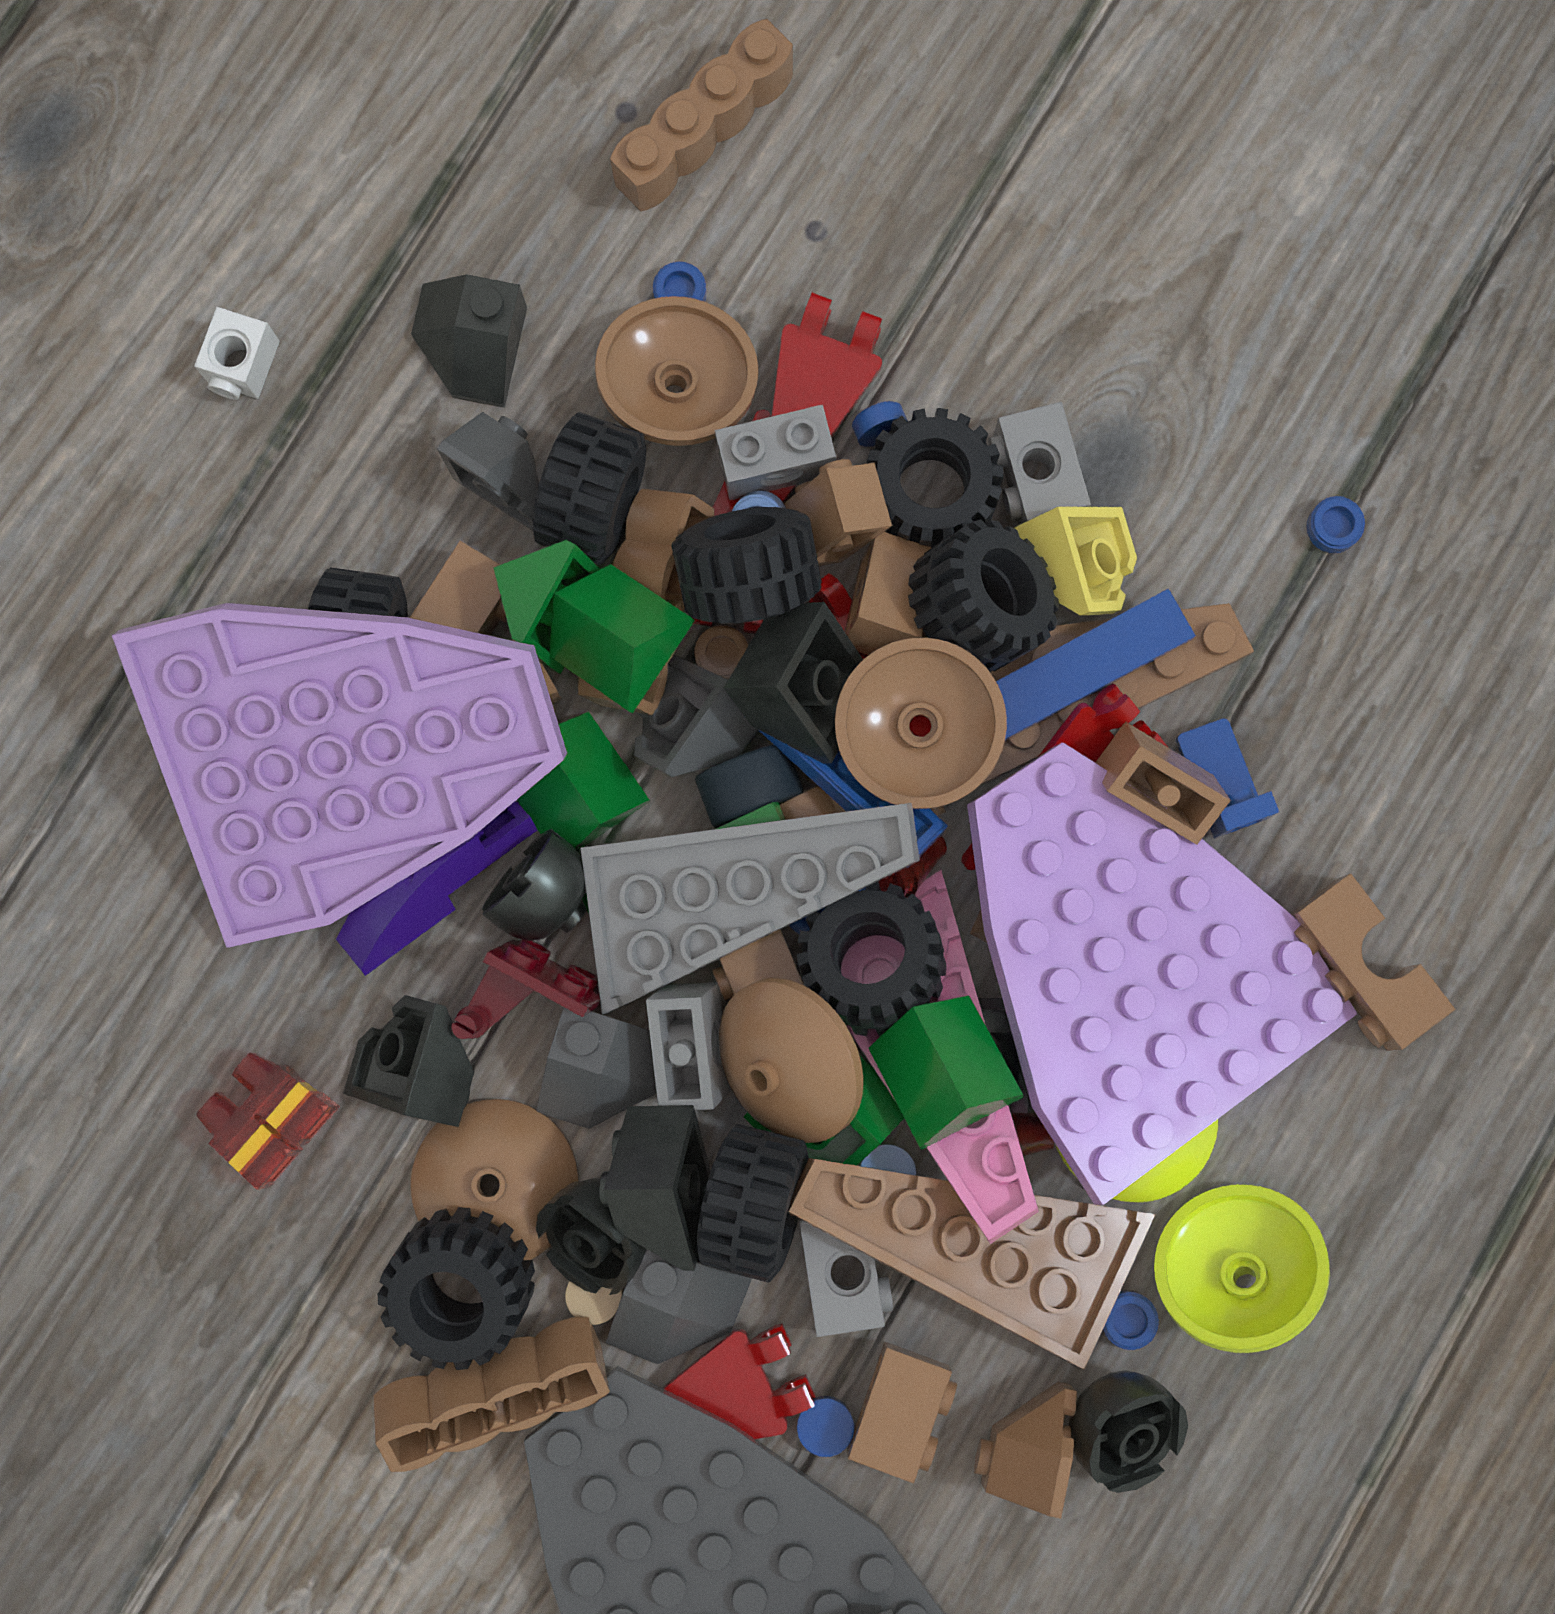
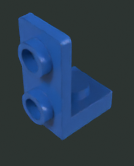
[1176,718,1279,839]

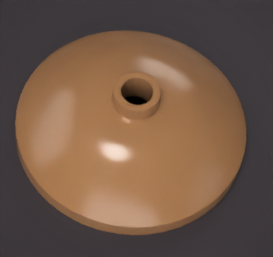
[595,296,758,446]
[835,638,1007,809]
[719,978,863,1143]
[411,1099,579,1260]

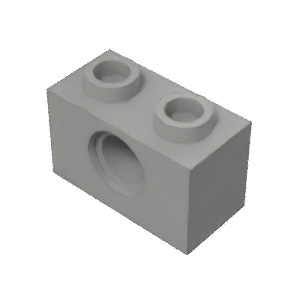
[988,402,1091,525]
[715,405,836,500]
[646,982,731,1110]
[799,1219,893,1337]

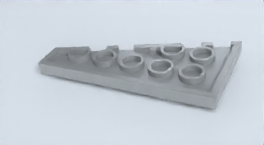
[581,803,920,1015]

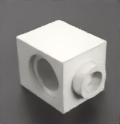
[194,307,280,400]

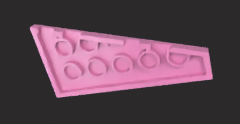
[841,870,1039,1244]

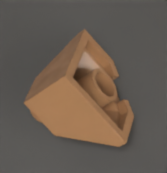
[974,1381,1077,1519]

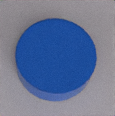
[653,262,707,302]
[852,401,908,447]
[1306,496,1365,553]
[1102,1290,1159,1350]
[797,1396,854,1457]

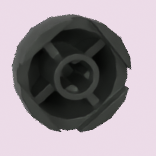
[482,828,587,941]
[536,1178,647,1295]
[1068,1370,1188,1493]

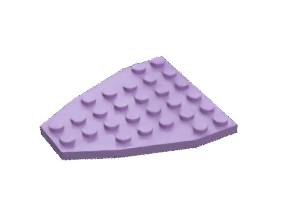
[112,603,567,948]
[967,742,1357,1205]

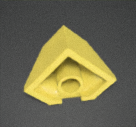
[1014,507,1137,616]

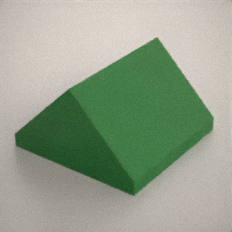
[493,540,600,674]
[550,564,695,714]
[517,711,650,851]
[868,996,1024,1150]

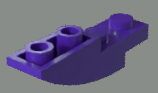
[336,801,537,976]

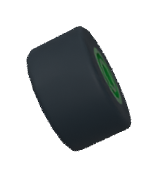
[695,744,803,828]

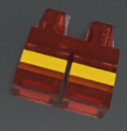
[196,1052,340,1190]

